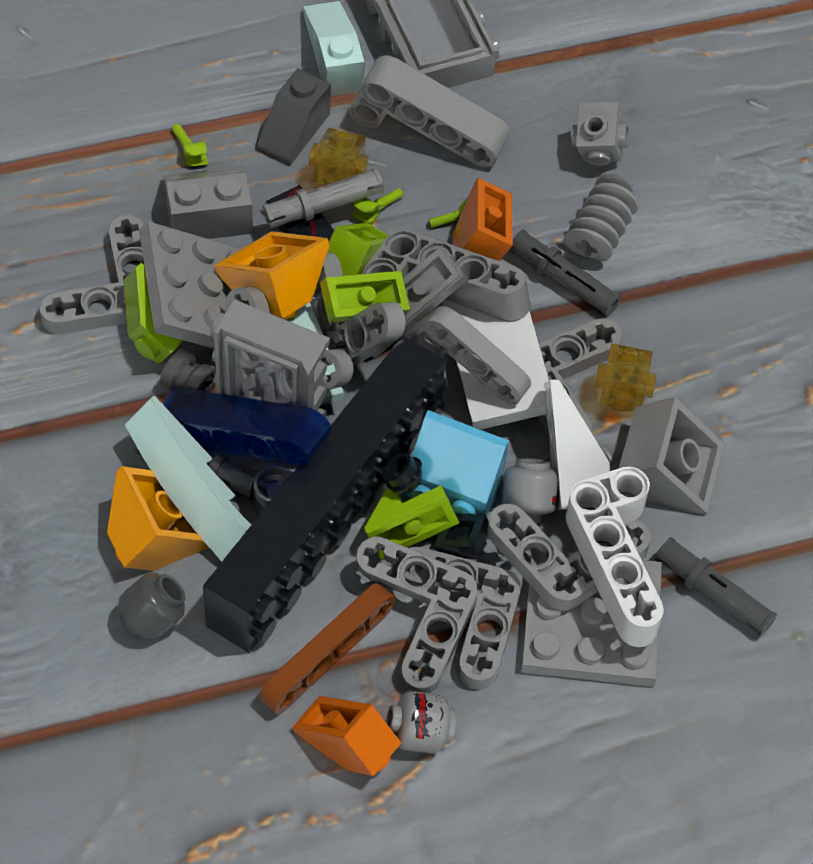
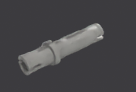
[262,168,384,230]

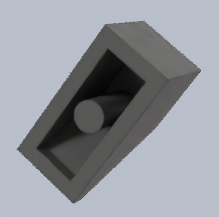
[257,68,331,166]

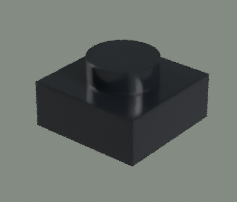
[434,514,488,558]

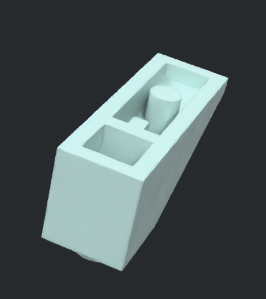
[303,1,364,97]

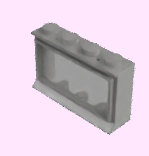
[366,0,499,88]
[210,299,330,459]

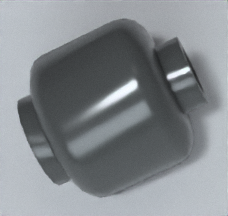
[119,573,185,639]

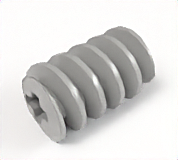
[563,173,639,261]

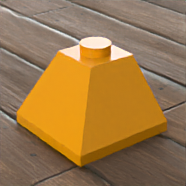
[214,231,330,320]
[107,466,209,571]

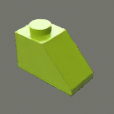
[328,223,389,276]
[123,262,183,365]

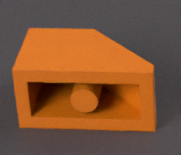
[453,178,513,261]
[292,696,401,776]

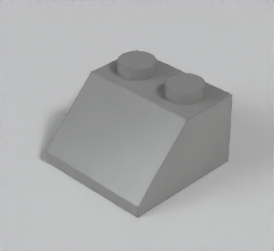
[163,166,253,239]
[618,397,725,515]

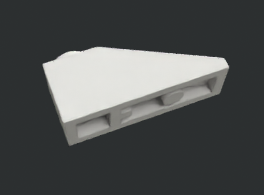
[544,380,610,511]

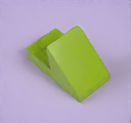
[320,271,410,323]
[364,485,459,559]

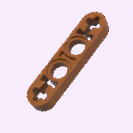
[258,583,396,714]

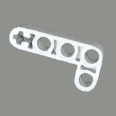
[565,466,664,647]

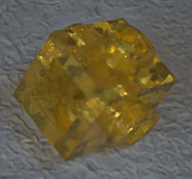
[309,128,369,186]
[594,343,657,412]

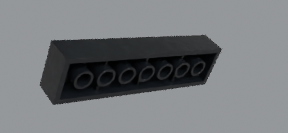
[203,335,447,653]

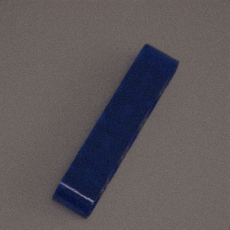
[162,388,332,466]

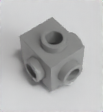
[571,102,630,166]

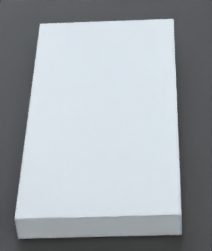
[442,300,549,430]

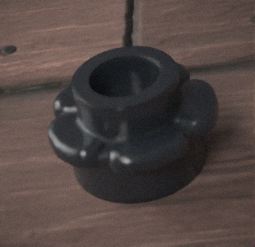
[382,453,422,494]

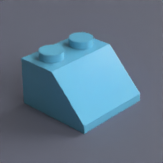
[405,410,509,517]

